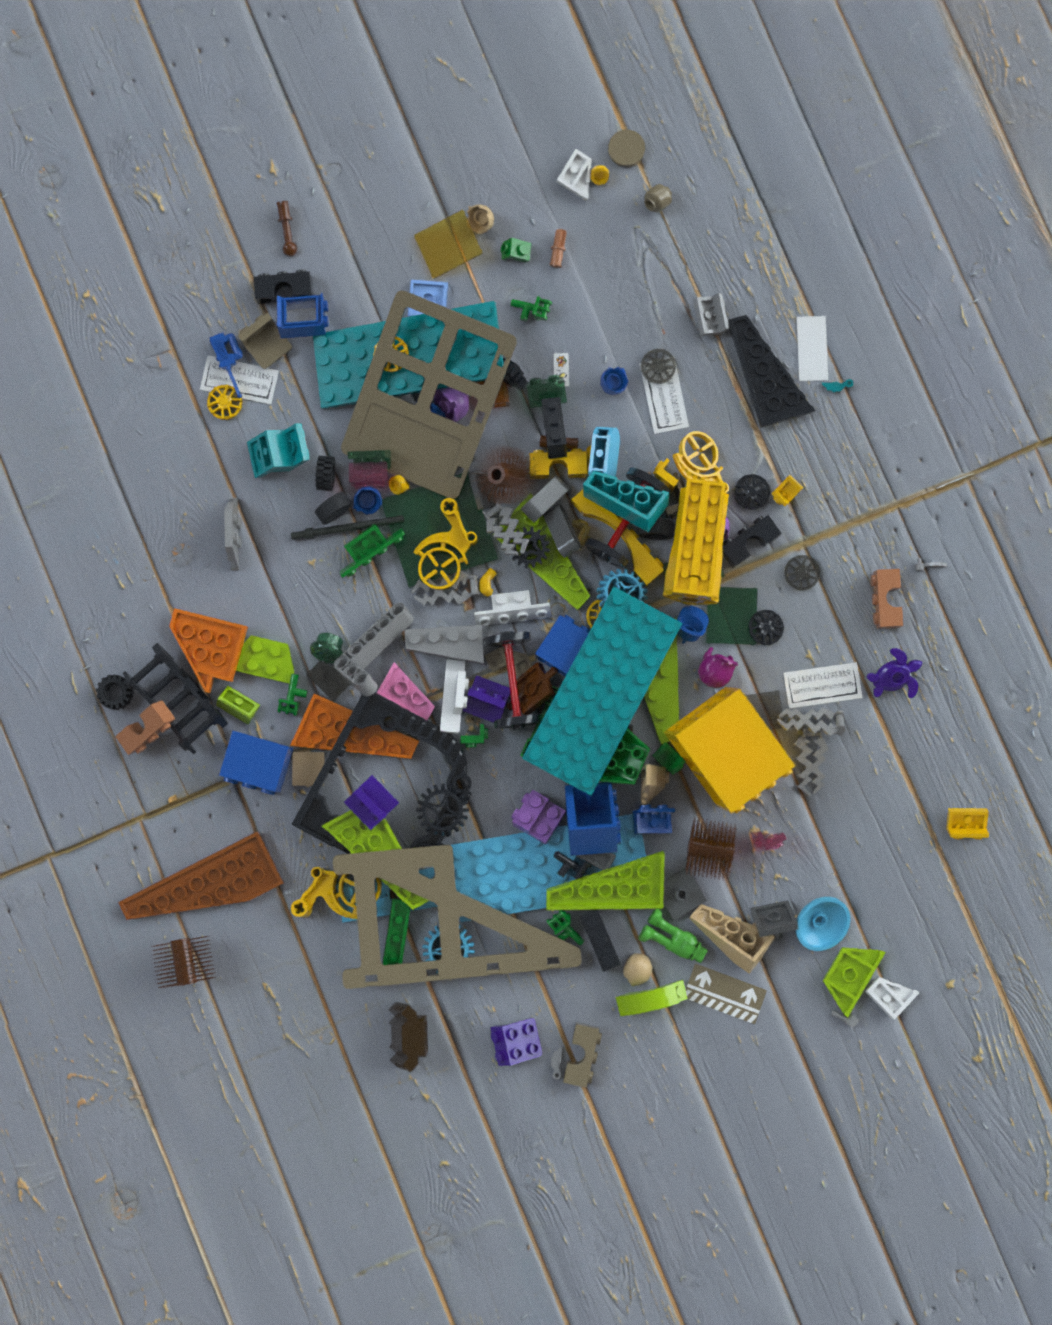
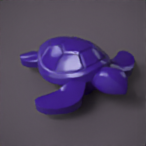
[866,648,923,698]

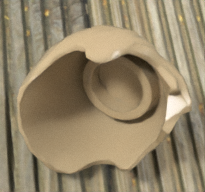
[467,204,495,234]
[623,953,652,987]

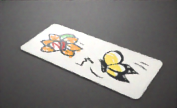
[554,353,569,386]

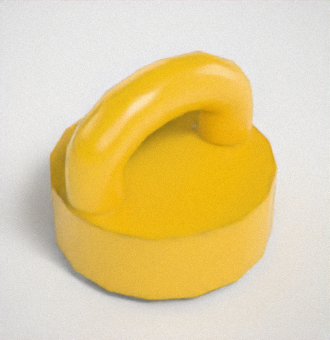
[591,165,609,185]
[389,475,409,495]

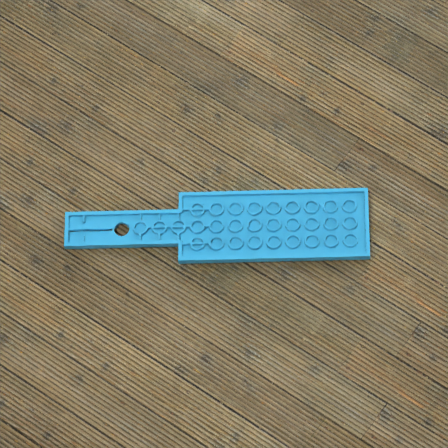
[336,814,646,923]

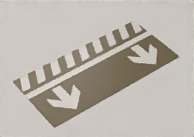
[686,964,767,1024]

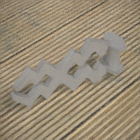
[482,501,529,556]
[411,571,480,606]
[776,707,846,737]
[794,727,829,796]

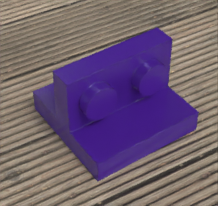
[463,675,510,723]
[344,774,400,830]

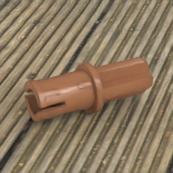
[550,229,567,268]

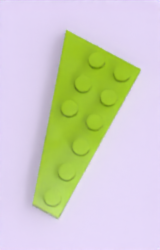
[492,493,590,611]

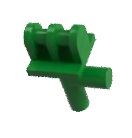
[510,296,552,322]
[277,673,308,716]
[547,910,585,946]

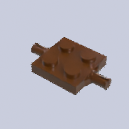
[506,662,558,715]

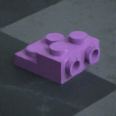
[511,789,566,845]

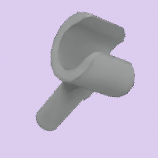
[831,1010,859,1027]

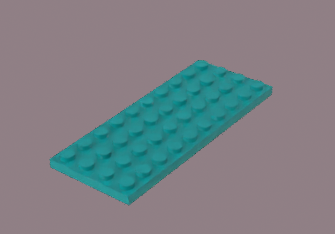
[313,301,505,409]
[522,587,682,796]

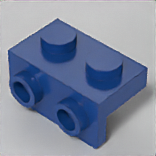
[633,805,675,834]

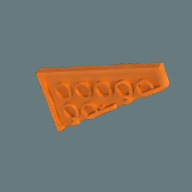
[290,693,419,759]

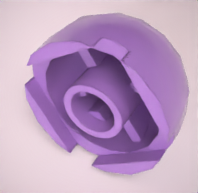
[433,387,469,422]

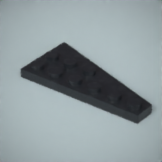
[728,315,816,428]

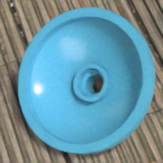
[795,897,851,951]

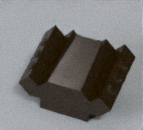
[388,1002,428,1073]

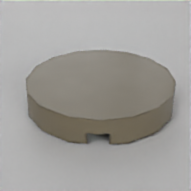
[608,129,645,167]

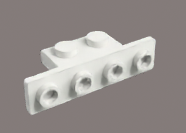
[474,590,551,626]
[440,659,469,734]

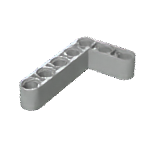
[334,602,414,696]

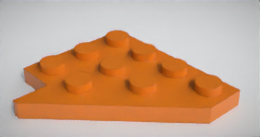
[169,608,248,693]

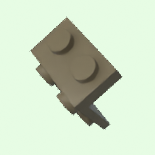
[238,313,292,369]

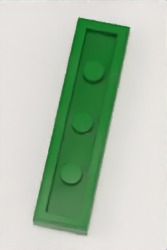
[382,898,411,965]

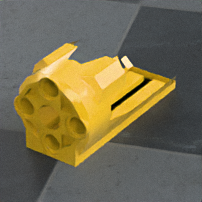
[663,478,729,605]

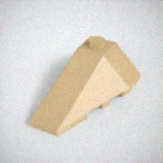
[640,765,669,806]
[689,904,775,974]

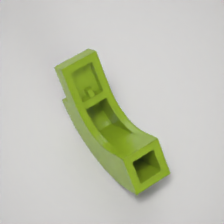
[616,980,688,1016]

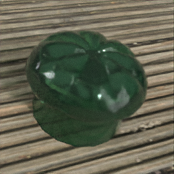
[310,633,343,663]

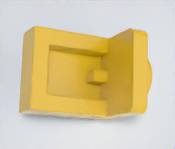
[771,475,804,506]

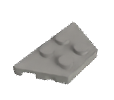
[224,498,242,571]

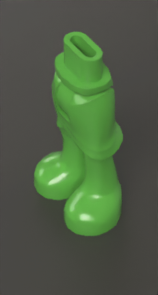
[638,908,708,963]

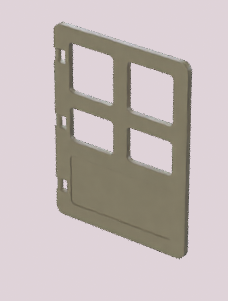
[341,290,517,499]

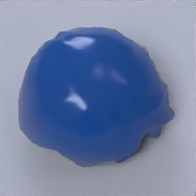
[600,367,629,396]
[352,486,383,515]

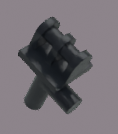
[554,851,592,879]

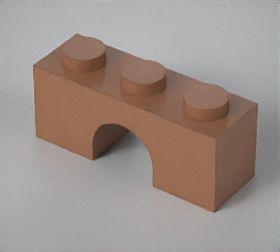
[871,569,903,629]
[115,700,175,755]

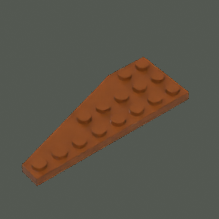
[118,831,284,920]

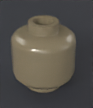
[644,184,672,213]

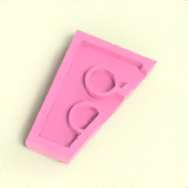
[377,662,435,720]

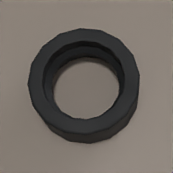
[314,492,352,525]
[638,518,675,540]

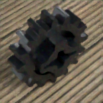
[503,358,528,390]
[509,527,550,569]

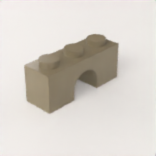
[563,1022,602,1088]

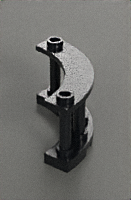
[123,643,229,754]

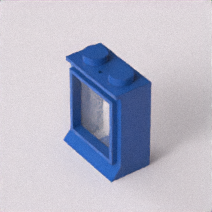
[277,293,329,339]

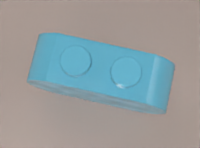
[588,427,620,477]

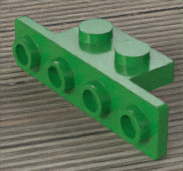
[339,524,405,578]

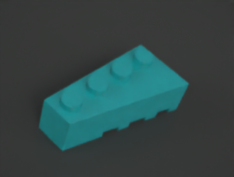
[583,471,669,532]

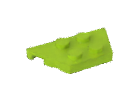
[236,635,295,684]
[822,947,886,1017]

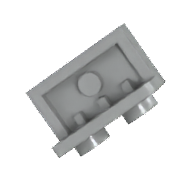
[693,293,729,336]

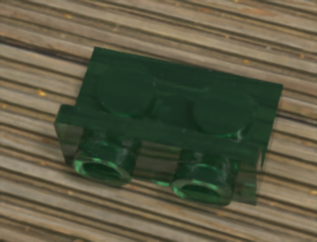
[526,375,567,408]
[348,450,391,470]

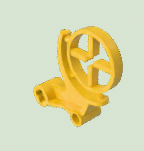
[672,431,729,493]
[413,498,478,590]
[291,867,382,919]

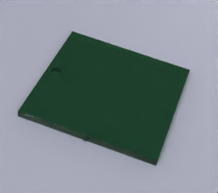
[382,471,498,588]

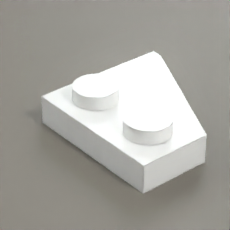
[556,149,591,201]
[865,977,919,1020]

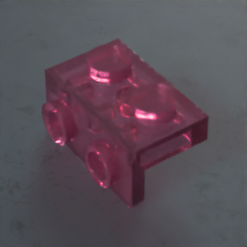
[349,462,389,489]
[752,831,787,850]

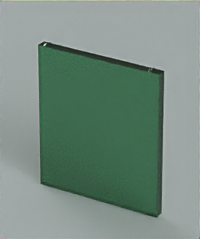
[706,587,758,646]

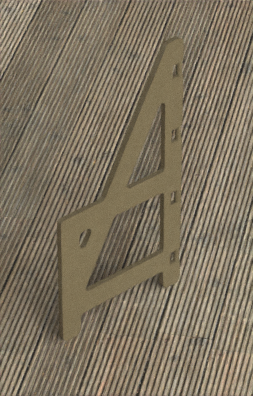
[333,845,582,989]

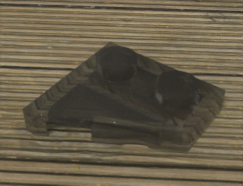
[306,661,351,702]

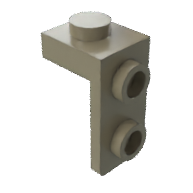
[664,472,685,519]

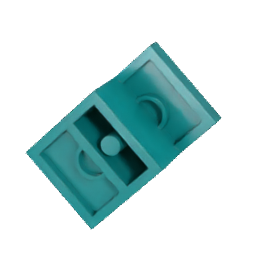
[247,423,310,478]

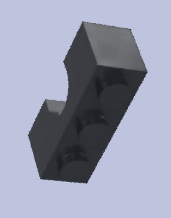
[253,270,314,304]
[541,397,567,459]
[722,515,782,568]
[579,909,621,972]

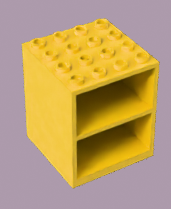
[663,687,795,814]

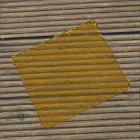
[414,209,483,279]

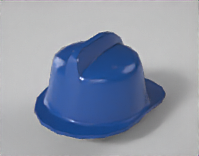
[677,606,709,644]

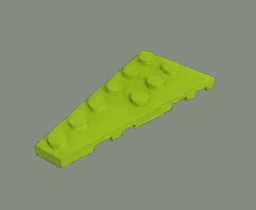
[644,617,679,744]
[322,810,429,910]
[546,851,665,910]

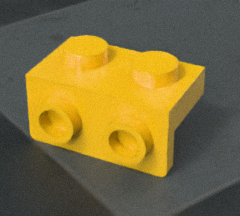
[653,458,679,494]
[946,808,989,840]

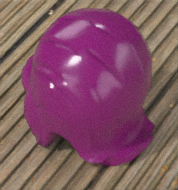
[698,647,738,688]

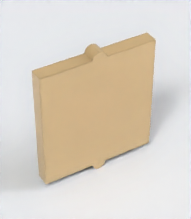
[292,750,325,788]

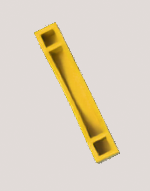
[571,489,664,587]

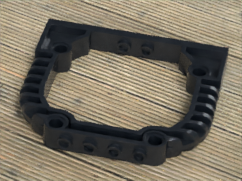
[291,692,472,854]

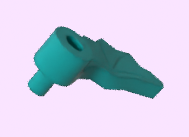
[822,379,854,393]

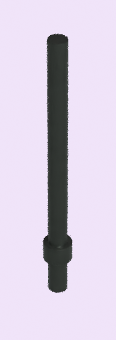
[290,515,404,540]

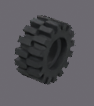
[315,456,336,491]
[96,674,134,710]

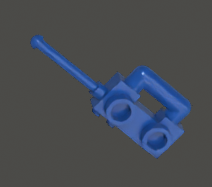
[209,332,243,398]

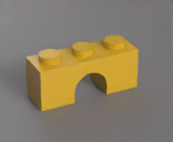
[529,449,587,479]

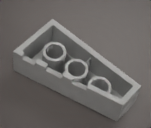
[405,625,484,665]

